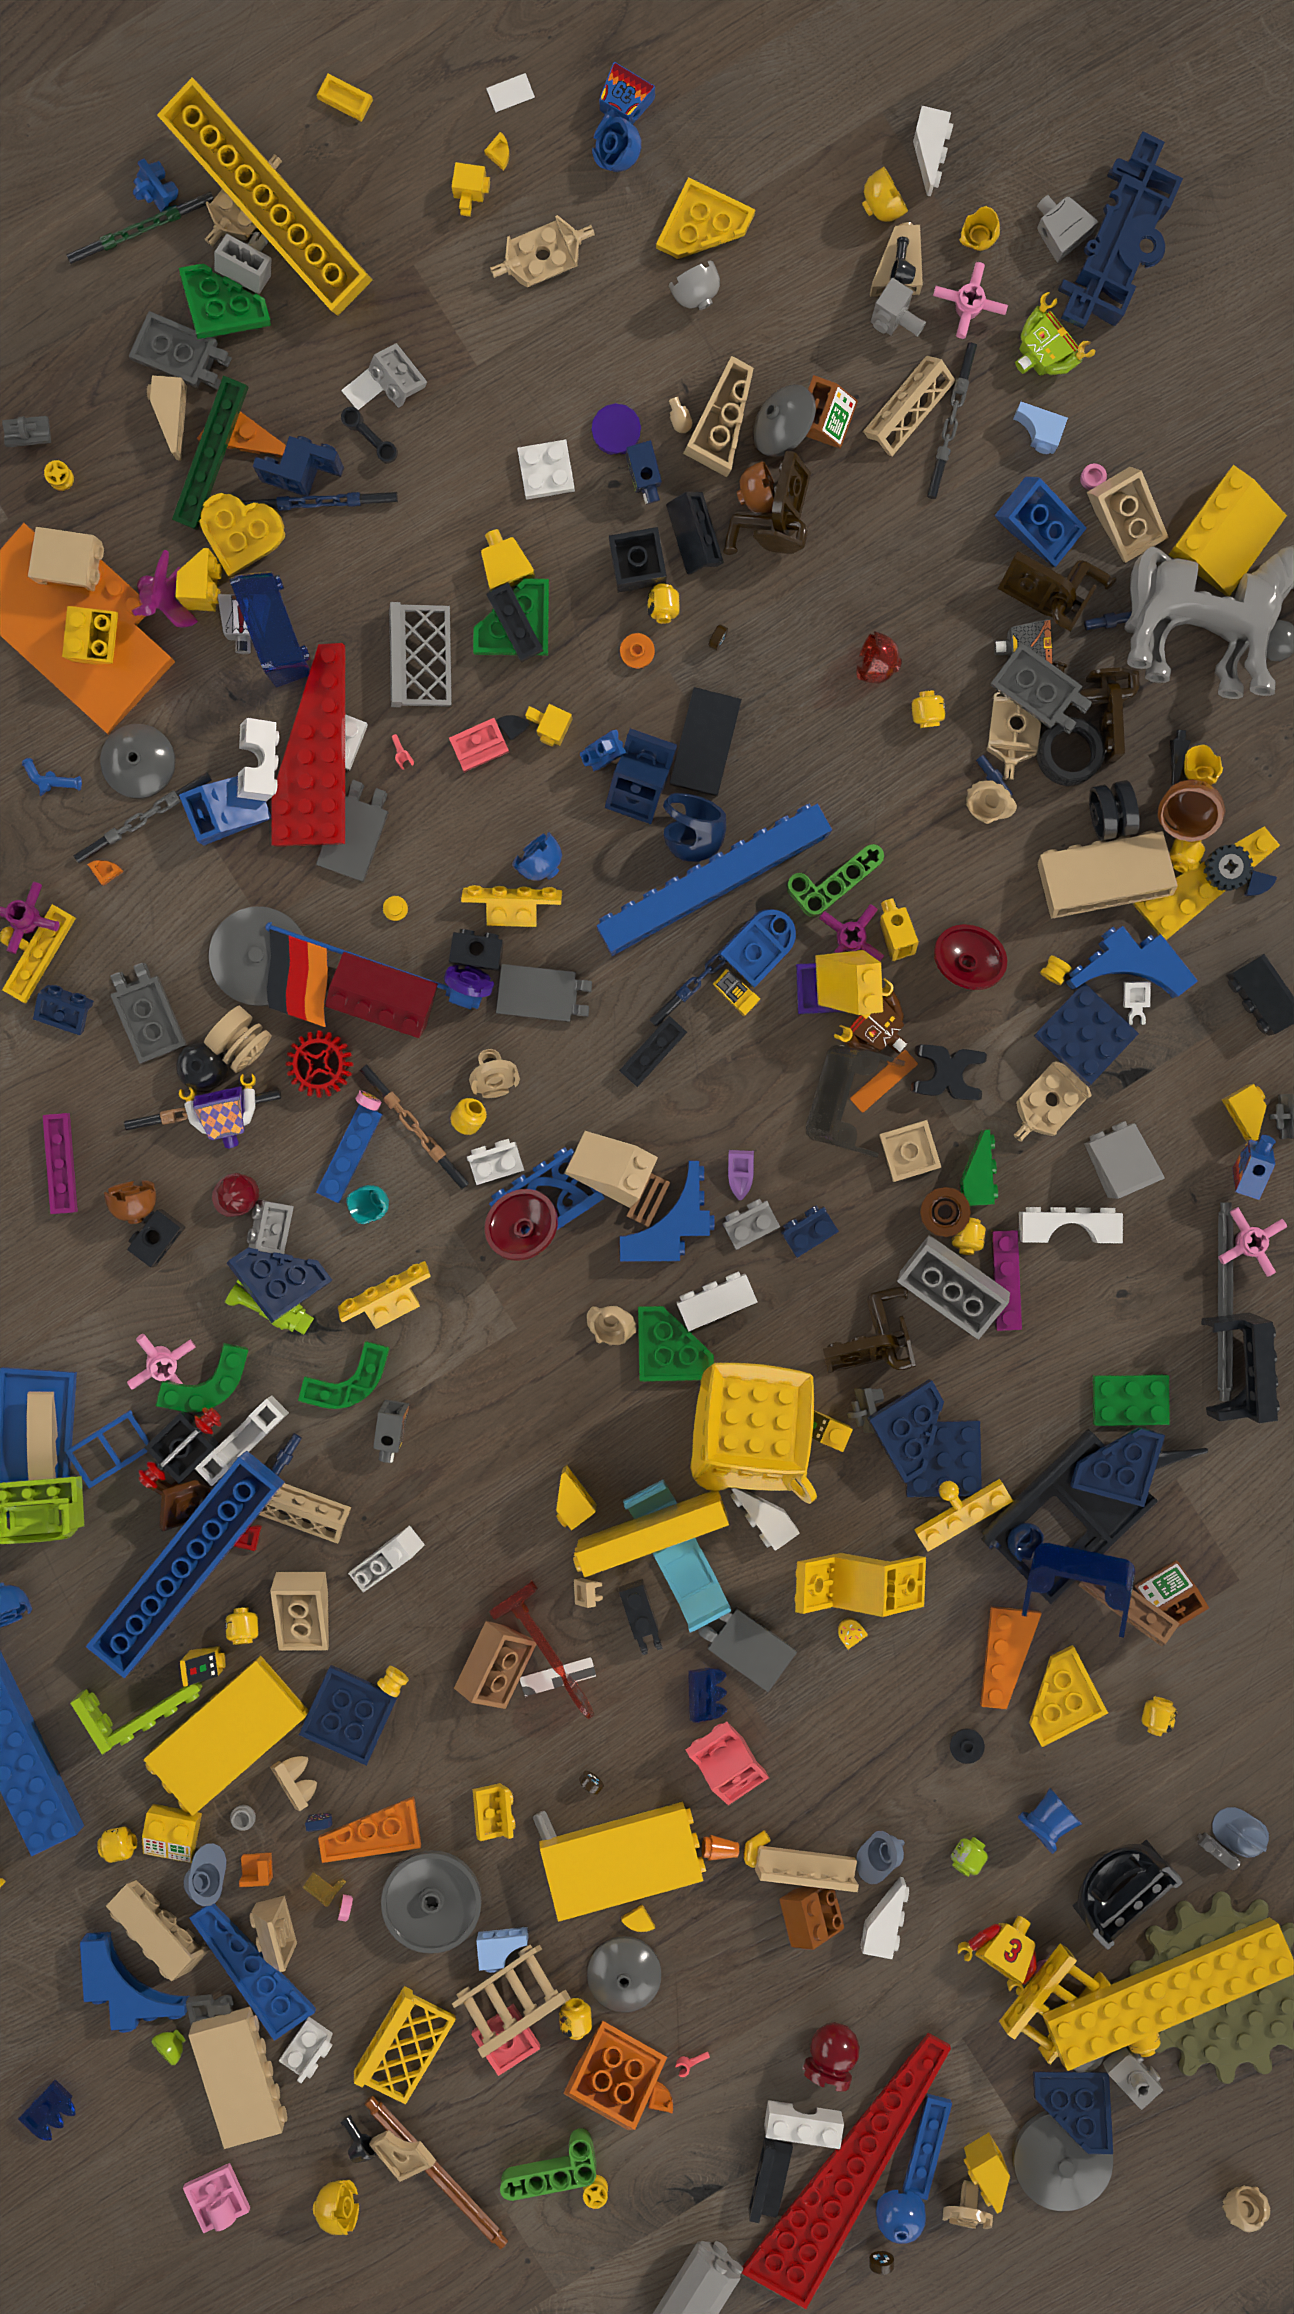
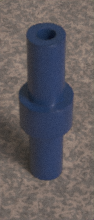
[1084,611,1132,631]
[976,754,1013,796]
[271,1433,302,1476]

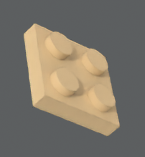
[879,1120,941,1182]

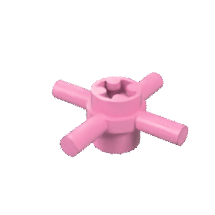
[933,262,1008,339]
[1218,1207,1287,1277]
[127,1334,196,1390]

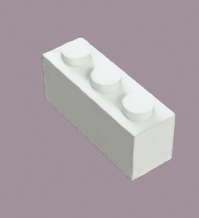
[677,1271,757,1331]

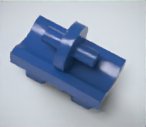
[133,158,178,212]
[580,730,626,771]

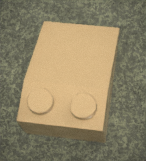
[1087,467,1169,563]
[564,1131,658,1208]
[271,1572,329,1650]
[250,1895,297,1972]

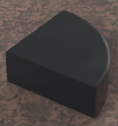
[496,715,531,741]

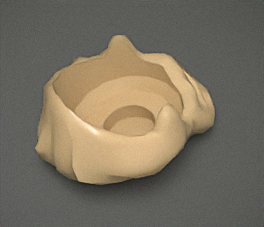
[966,781,1017,824]
[587,1306,636,1345]
[1222,2185,1270,2233]

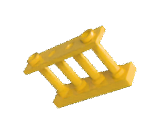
[999,1943,1111,2065]

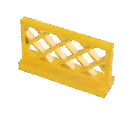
[354,1986,456,2104]

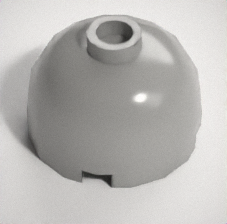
[669,261,720,310]

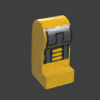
[713,970,760,1017]

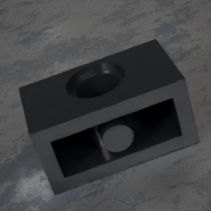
[449,929,504,971]
[127,1209,186,1268]

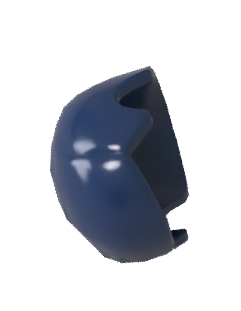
[1007,1523,1044,1562]

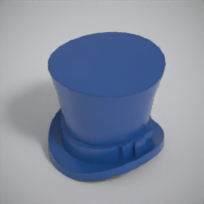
[1018,1788,1082,1854]

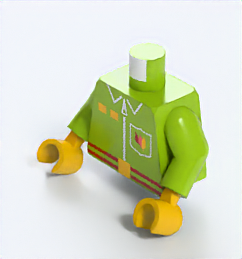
[1015,292,1095,376]

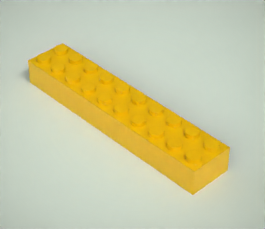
[157,77,373,316]
[1042,1917,1294,2071]

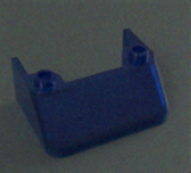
[229,571,311,688]
[1021,1543,1135,1638]

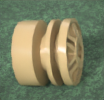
[204,1005,272,1073]

